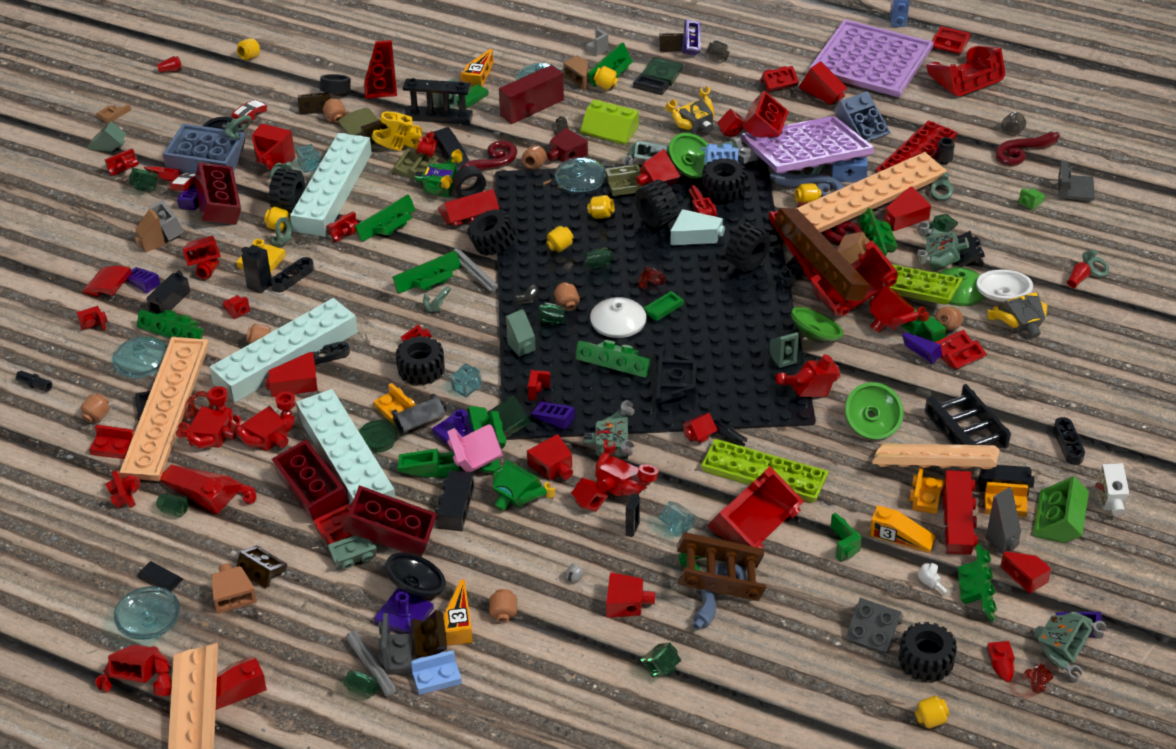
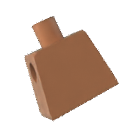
[212,563,257,614]

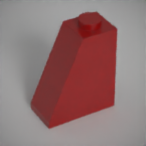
[799,61,848,105]
[884,186,931,231]
[265,352,318,397]

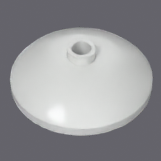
[976,270,1033,303]
[590,297,646,338]

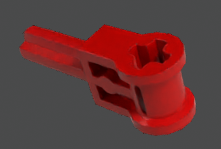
[416,131,437,158]
[688,186,717,217]

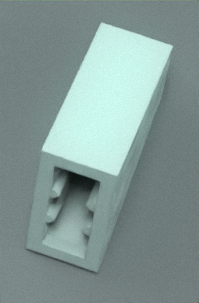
[670,209,725,245]

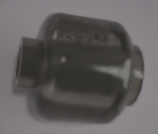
[705,40,730,63]
[1001,112,1027,136]

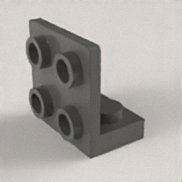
[1058,160,1095,201]
[846,597,904,653]
[378,613,413,675]

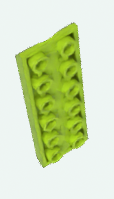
[889,264,963,305]
[701,439,829,503]

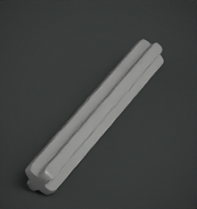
[453,248,498,293]
[346,631,396,697]

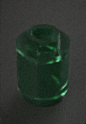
[585,247,613,268]
[538,302,567,324]
[156,493,188,517]
[344,670,379,698]

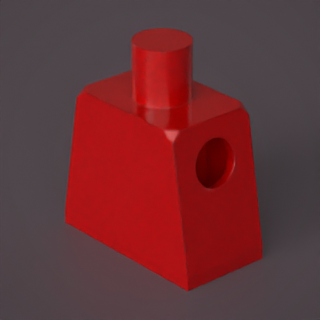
[636,149,680,186]
[182,235,221,266]
[527,434,573,480]
[606,572,656,618]

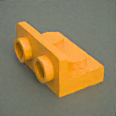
[373,383,415,427]
[909,468,943,514]
[984,482,1028,517]

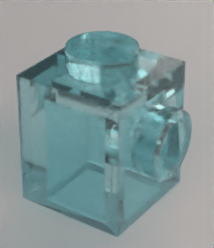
[296,144,321,173]
[451,363,481,398]
[658,501,696,534]

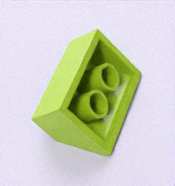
[580,99,639,145]

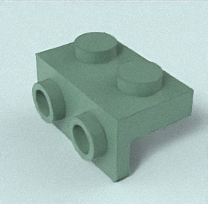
[328,535,377,570]

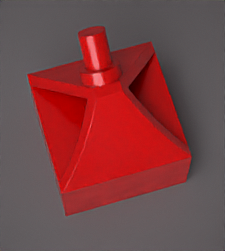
[252,123,295,170]

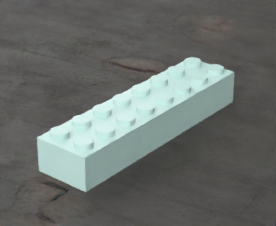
[290,133,372,237]
[209,298,358,403]
[296,389,395,505]

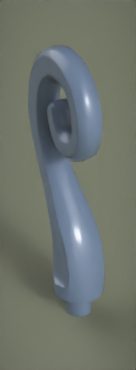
[770,172,844,197]
[692,563,747,630]

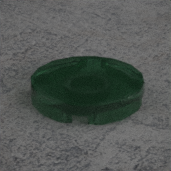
[359,420,398,453]

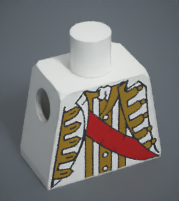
[1095,463,1129,516]

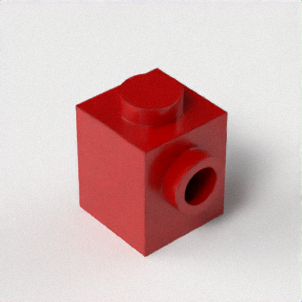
[717,108,744,137]
[682,413,718,443]
[571,477,608,512]

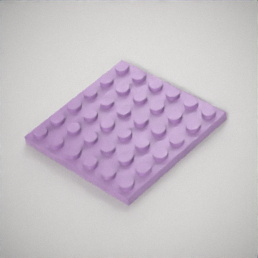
[809,19,934,97]
[741,116,874,174]

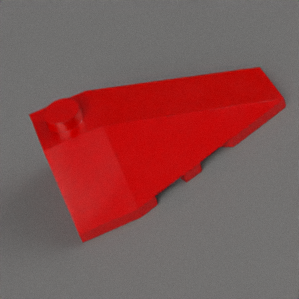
[364,40,397,99]
[160,464,243,515]
[215,656,267,710]

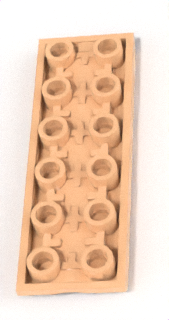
[872,443,1000,469]
[168,642,218,749]

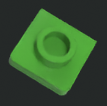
[1018,188,1046,210]

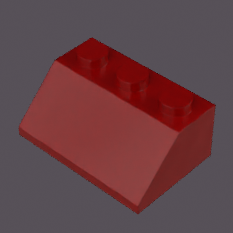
[742,90,789,137]
[438,189,500,227]

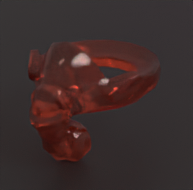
[638,266,667,288]
[184,391,214,419]
[1024,663,1053,694]

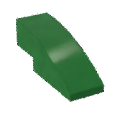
[901,307,946,342]
[397,449,463,478]

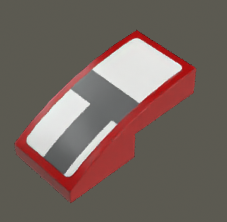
[231,100,267,122]
[170,173,195,191]

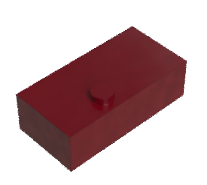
[499,64,564,124]
[194,162,241,225]
[272,439,349,521]
[342,485,437,557]

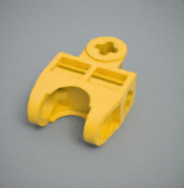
[372,111,423,151]

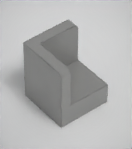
[586,28,608,56]

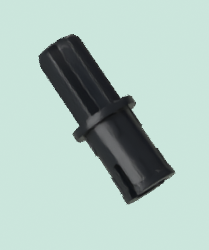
[15,371,53,392]
[714,419,748,447]

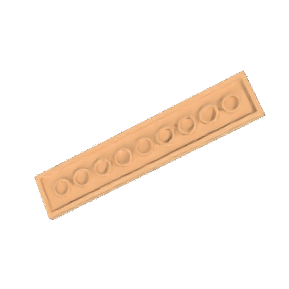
[796,152,947,233]
[119,337,209,481]

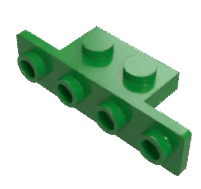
[587,42,633,87]
[355,195,415,241]
[859,208,898,256]
[392,251,461,293]
[137,310,204,339]
[575,340,650,377]
[467,406,506,473]
[958,544,997,621]

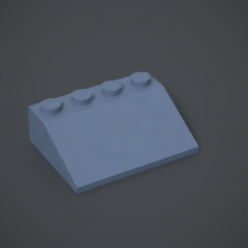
[163,123,246,174]

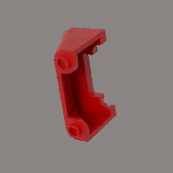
[926,45,1005,96]
[810,240,898,316]
[707,466,804,548]

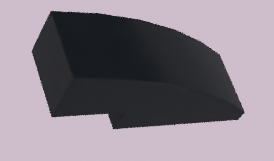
[433,127,469,171]

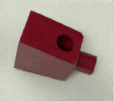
[547,128,588,164]

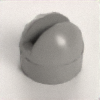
[566,564,584,583]

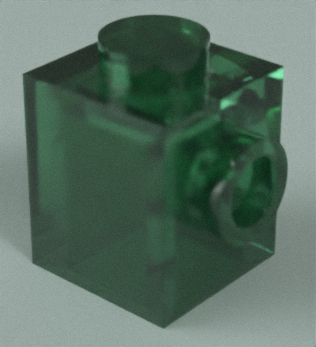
[129,168,158,192]
[641,642,682,677]

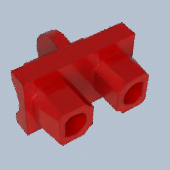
[104,148,139,176]
[326,211,358,242]
[105,470,141,508]

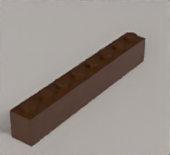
[774,208,870,301]

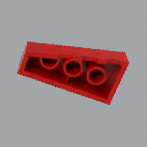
[941,470,978,555]

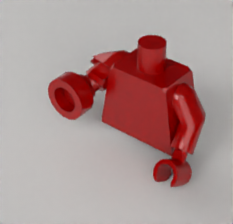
[869,285,929,333]
[775,354,841,397]
[176,386,237,449]
[227,391,296,451]
[595,439,659,497]
[95,645,172,696]

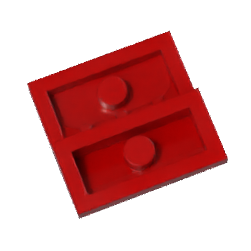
[932,26,971,54]
[82,266,132,297]
[935,330,987,370]
[313,503,354,545]

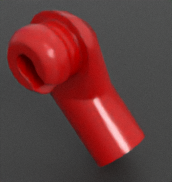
[238,484,257,504]

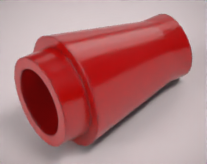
[157,56,182,73]
[195,258,220,280]
[1067,262,1091,288]

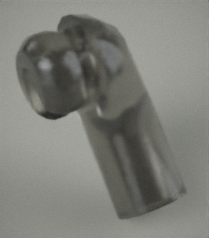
[554,116,569,136]
[515,285,539,304]

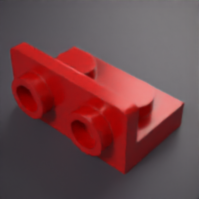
[760,66,799,92]
[89,425,134,459]

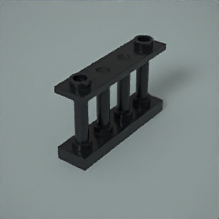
[403,78,473,125]
[925,384,1011,448]

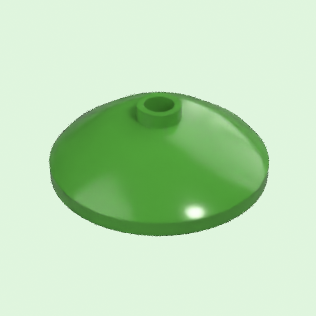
[668,133,708,179]
[939,267,985,306]
[791,307,844,341]
[845,382,904,440]

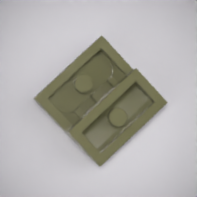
[338,108,379,136]
[392,148,439,179]
[605,164,646,196]

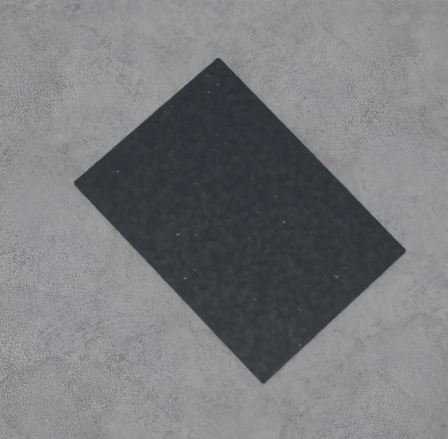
[495,159,816,440]

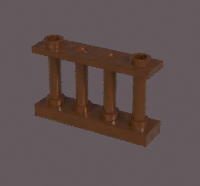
[677,532,766,601]

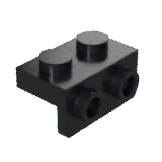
[957,231,985,267]

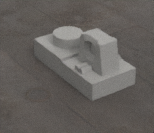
[730,137,758,164]

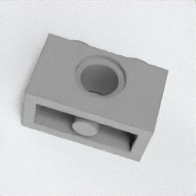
[148,200,184,241]

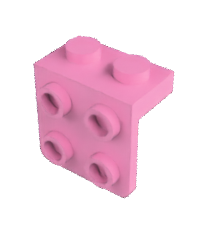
[447,425,502,472]

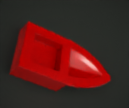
[144,166,180,182]
[987,641,1015,682]

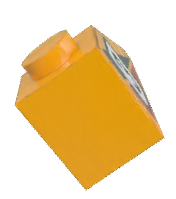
[460,49,494,88]
[869,505,936,553]
[443,579,473,646]

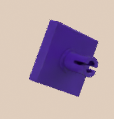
[432,409,473,446]
[374,589,434,634]

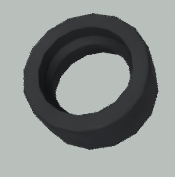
[320,74,351,94]
[452,166,486,198]

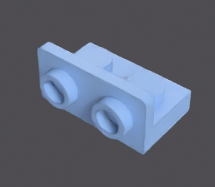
[701,144,739,165]
[411,650,462,695]

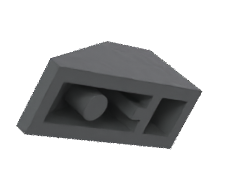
[986,487,1021,554]

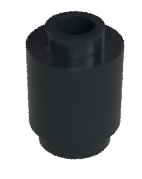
[936,137,955,163]

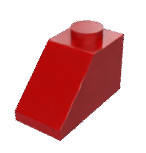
[1000,551,1051,594]

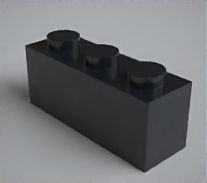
[435,470,475,531]

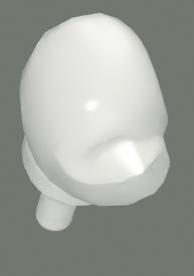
[918,563,948,595]

